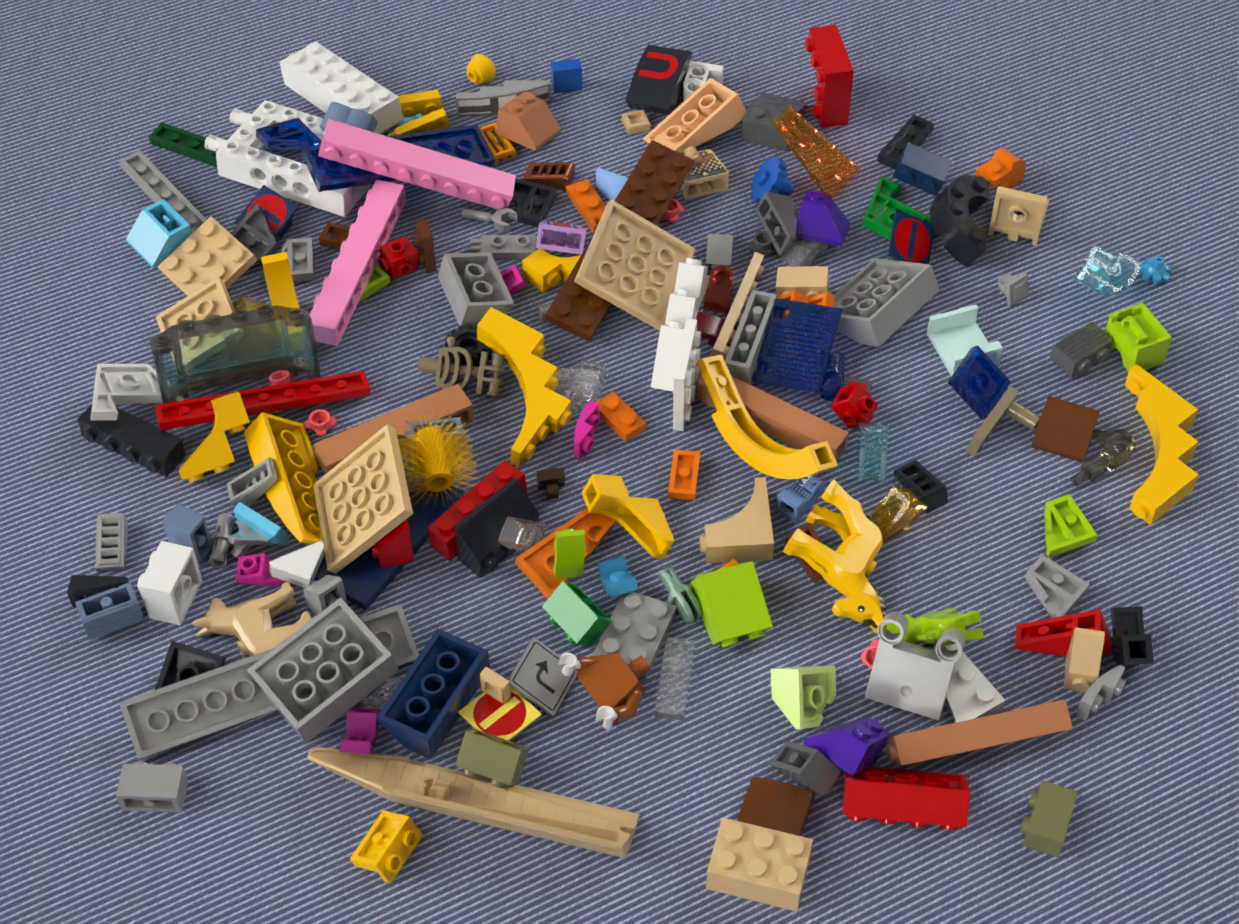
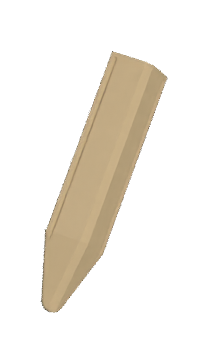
[307,748,640,858]

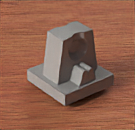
[998,273,1029,306]

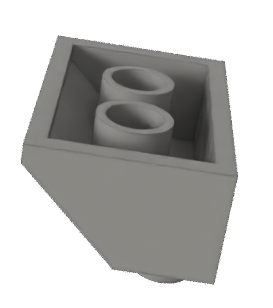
[438,252,514,328]

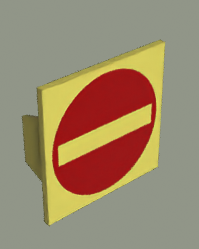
[458,686,542,741]

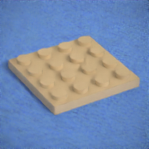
[574,199,696,331]
[313,424,413,574]

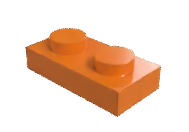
[595,391,646,442]
[668,450,701,501]

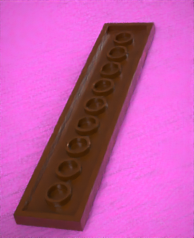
[544,140,695,342]

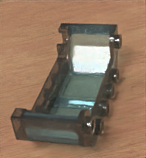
[149,305,321,403]

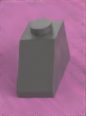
[770,741,841,796]

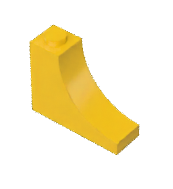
[261,252,308,353]

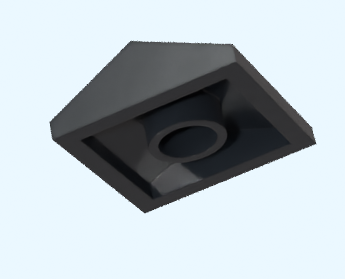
[154,641,226,690]

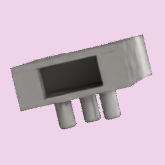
[864,611,966,720]

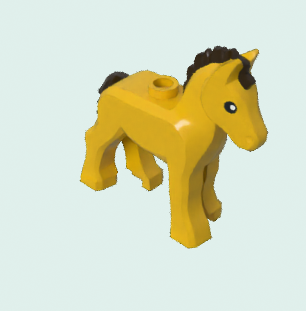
[783,479,887,633]

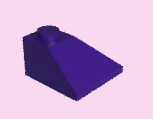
[795,191,851,247]

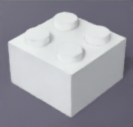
[138,541,203,625]

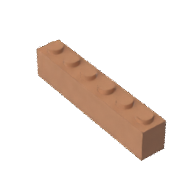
[313,384,474,474]

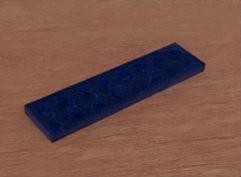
[301,124,496,192]

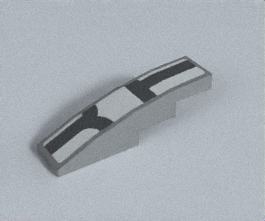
[456,80,551,116]

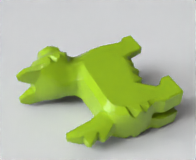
[886,608,984,645]

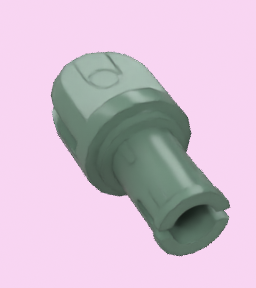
[658,566,702,623]

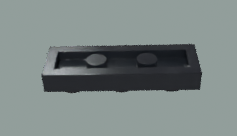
[877,115,934,169]

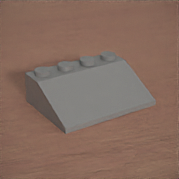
[823,258,940,347]
[247,597,399,744]

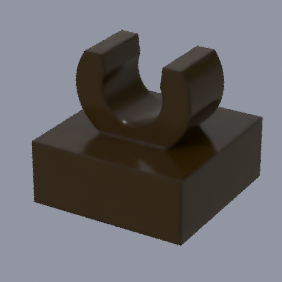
[536,467,565,500]

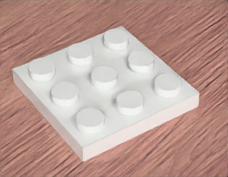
[673,319,701,431]

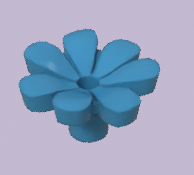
[1138,256,1172,284]

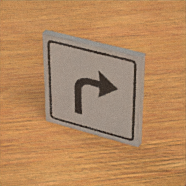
[508,637,577,717]

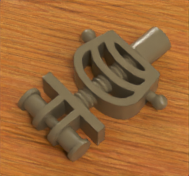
[417,336,505,396]

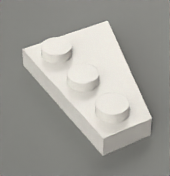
[931,644,1005,723]

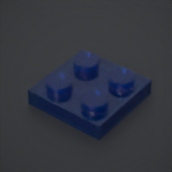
[948,345,1011,420]

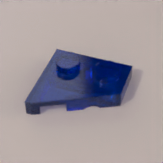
[256,118,321,150]

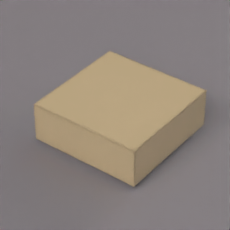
[621,109,651,135]
[480,667,511,704]

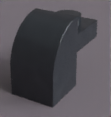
[1111,606,1154,665]

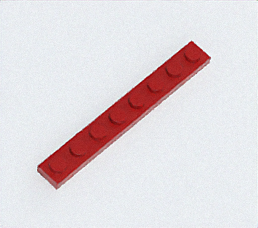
[155,371,370,431]

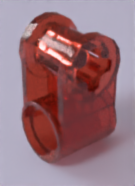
[703,265,733,314]

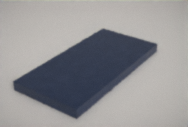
[313,460,464,610]

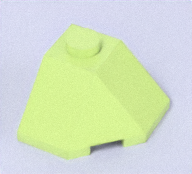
[771,666,836,729]

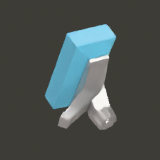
[228,502,290,559]

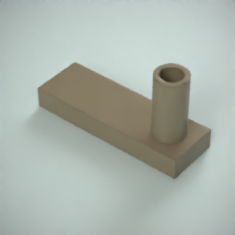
[966,386,1041,457]

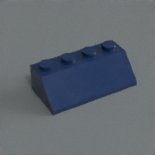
[376,628,490,760]

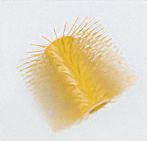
[396,410,479,508]

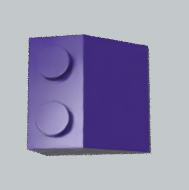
[803,718,891,776]

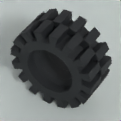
[445,325,492,367]

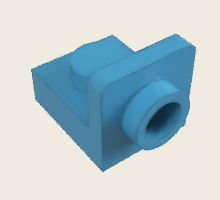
[598,556,638,597]

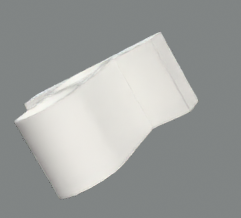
[683,61,724,102]

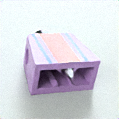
[536,220,586,254]

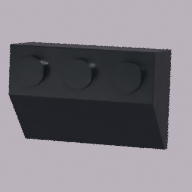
[454,478,540,578]

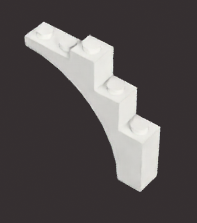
[651,258,713,391]

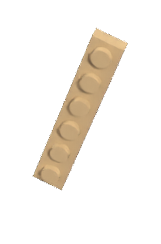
[710,252,765,361]

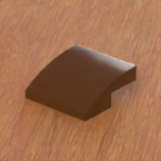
[1031,396,1100,463]
[737,777,815,836]

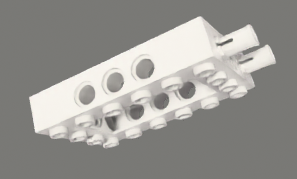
[205,100,380,217]

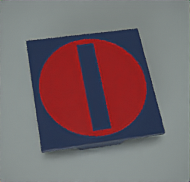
[234,185,299,238]
[888,209,934,264]

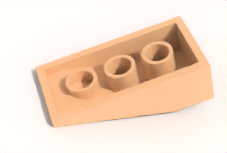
[643,78,747,154]

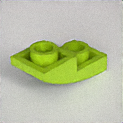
[553,529,585,579]

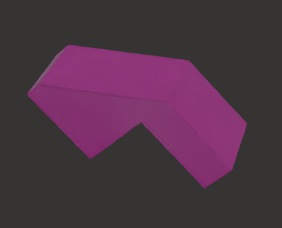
[340,707,381,754]

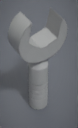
[461,208,517,232]

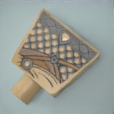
[681,146,729,200]

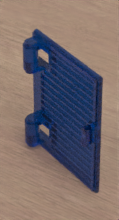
[751,298,843,393]

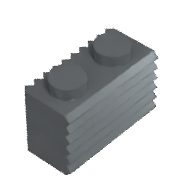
[1050,322,1113,378]

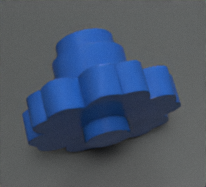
[750,156,794,204]

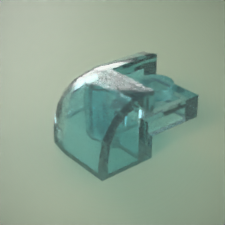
[1074,245,1142,296]

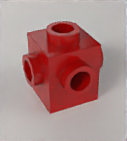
[378,236,419,279]
[830,383,878,429]

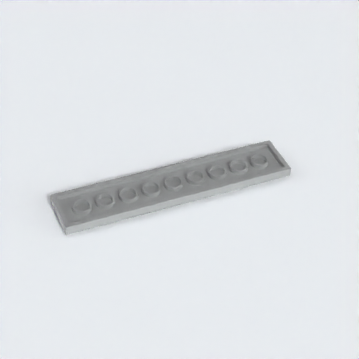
[119,604,419,760]

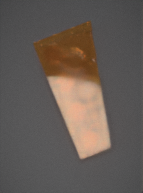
[773,105,860,199]

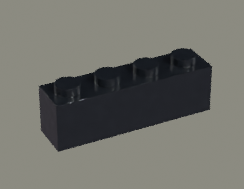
[77,404,186,477]

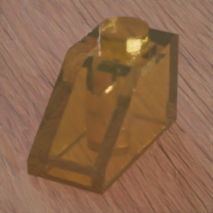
[869,486,927,544]

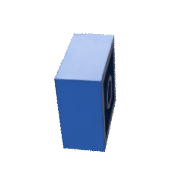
[551,58,582,94]

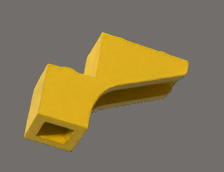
[522,249,581,293]
[179,392,250,483]
[582,474,675,559]

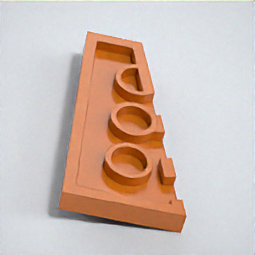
[515,508,617,599]

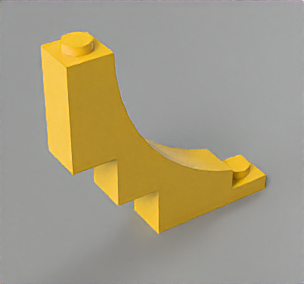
[1125,364,1199,525]

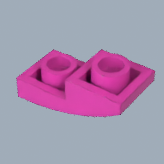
[574,400,600,460]
[236,553,293,586]

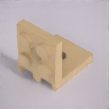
[988,186,1049,246]

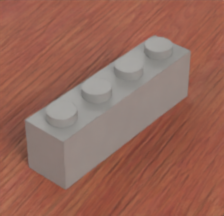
[725,290,777,385]

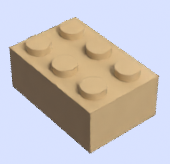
[706,817,813,912]

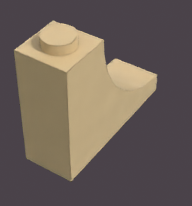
[699,477,774,563]

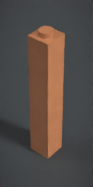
[696,375,849,461]
[886,699,1073,767]

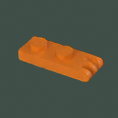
[566,179,606,232]

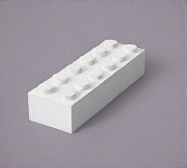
[279,42,404,134]

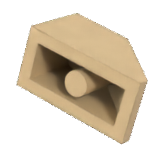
[1064,627,1105,693]

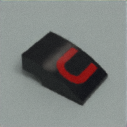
[625,45,692,115]

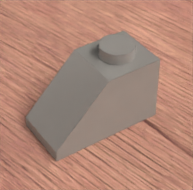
[706,233,734,270]
[303,575,347,616]

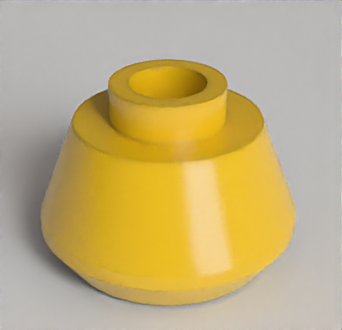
[466,54,496,84]

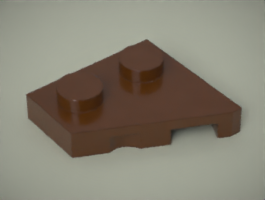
[414,219,437,273]

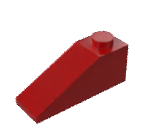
[1015,609,1111,656]

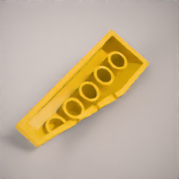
[243,412,323,545]

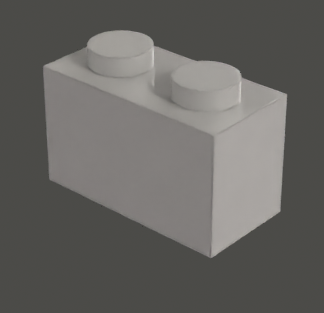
[116,762,188,813]

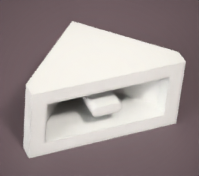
[269,540,324,588]

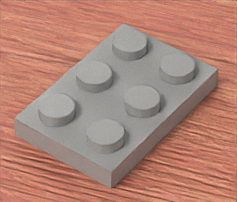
[592,591,677,679]

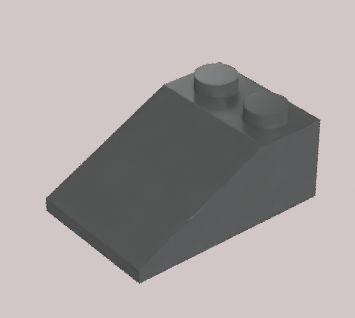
[742,92,807,151]

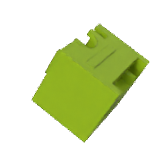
[1105,302,1172,372]

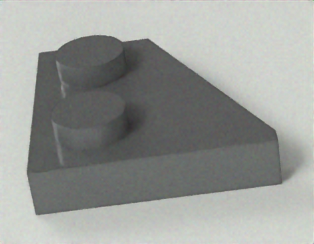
[231,204,280,264]

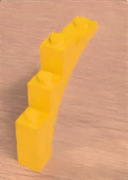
[477,307,572,467]

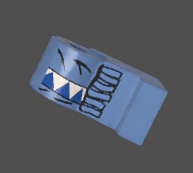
[776,475,825,523]

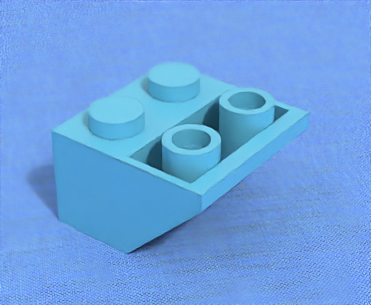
[126,199,192,269]

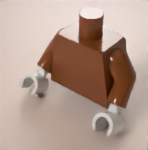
[558,653,651,729]

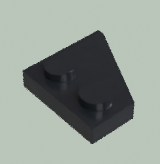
[514,178,558,227]

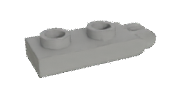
[469,235,536,260]

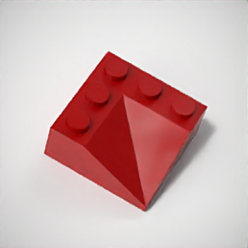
[805,25,854,128]

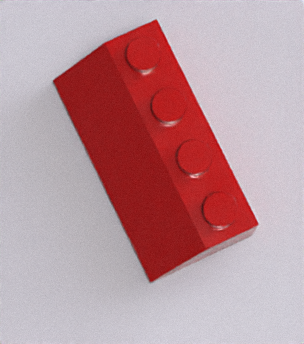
[842,766,970,830]

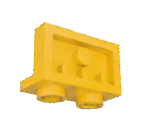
[398,89,443,118]
[350,810,423,883]

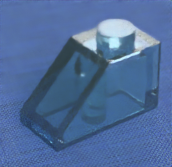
[858,423,888,481]

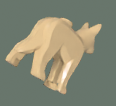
[192,582,312,658]

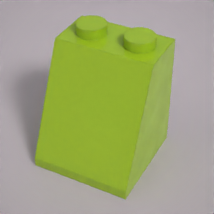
[688,561,773,648]

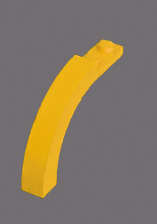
[697,354,838,479]

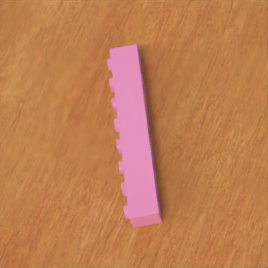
[318,119,516,210]
[304,180,406,346]

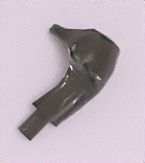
[1070,429,1135,486]

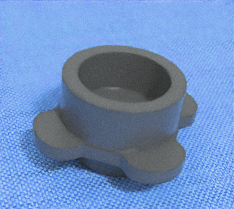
[749,231,773,255]

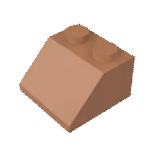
[496,92,561,151]

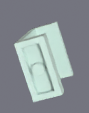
[927,305,1003,378]

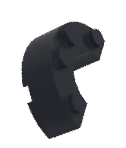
[930,175,990,267]

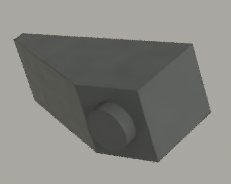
[755,191,798,257]

